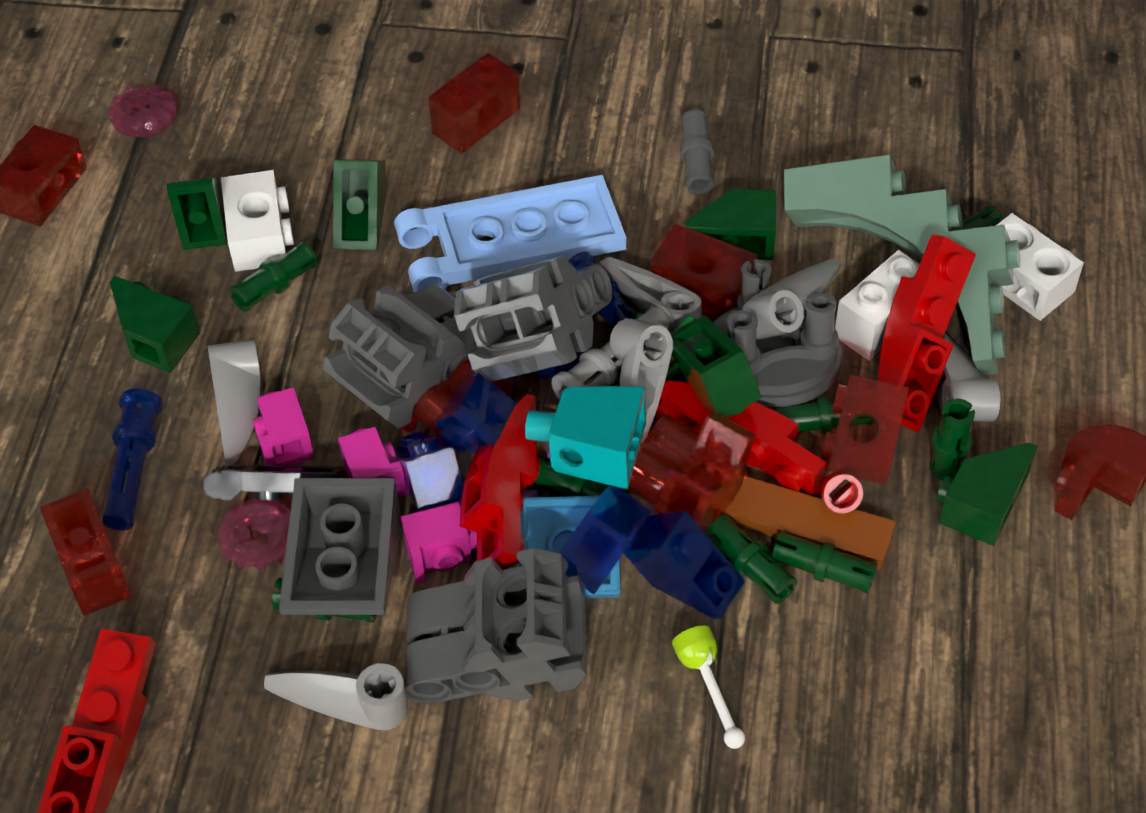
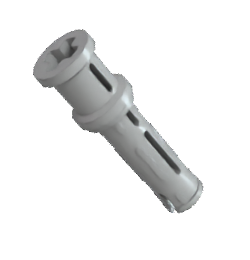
[551,304,674,400]

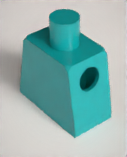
[525,386,646,489]

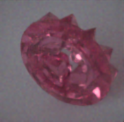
[108,83,177,137]
[218,499,291,572]

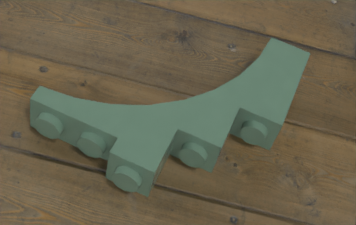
[784,155,1021,376]

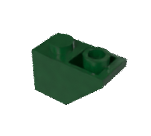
[110,276,200,373]

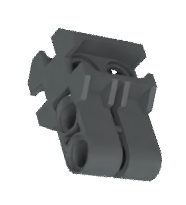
[454,256,612,383]
[323,284,477,429]
[405,548,587,704]

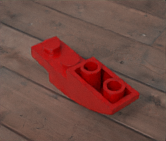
[878,234,976,433]
[653,381,827,497]
[459,394,540,570]
[37,629,156,813]

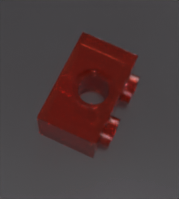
[428,53,520,154]
[0,124,87,227]
[651,224,757,317]
[821,375,909,486]
[40,488,132,616]

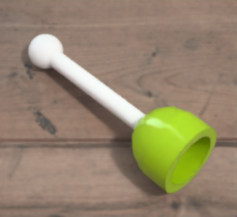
[672,625,745,749]

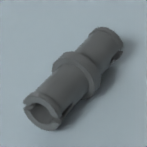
[680,110,714,194]

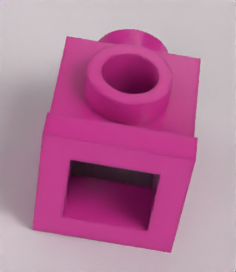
[253,387,314,466]
[338,427,407,498]
[400,502,477,584]

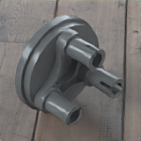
[714,259,842,407]

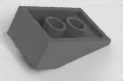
[279,478,400,615]

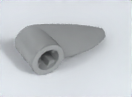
[599,257,702,333]
[742,259,841,339]
[610,318,673,462]
[935,334,1001,422]
[208,339,261,466]
[264,663,408,730]

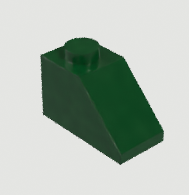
[333,159,386,250]
[166,177,227,250]
[684,189,776,260]
[671,315,762,421]
[936,442,1038,546]

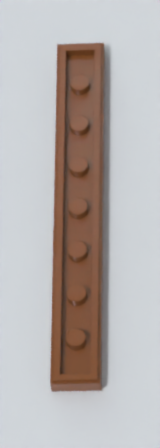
[536,441,896,571]

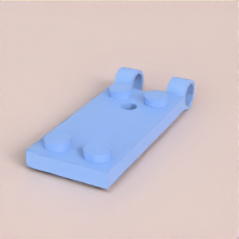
[394,175,626,292]

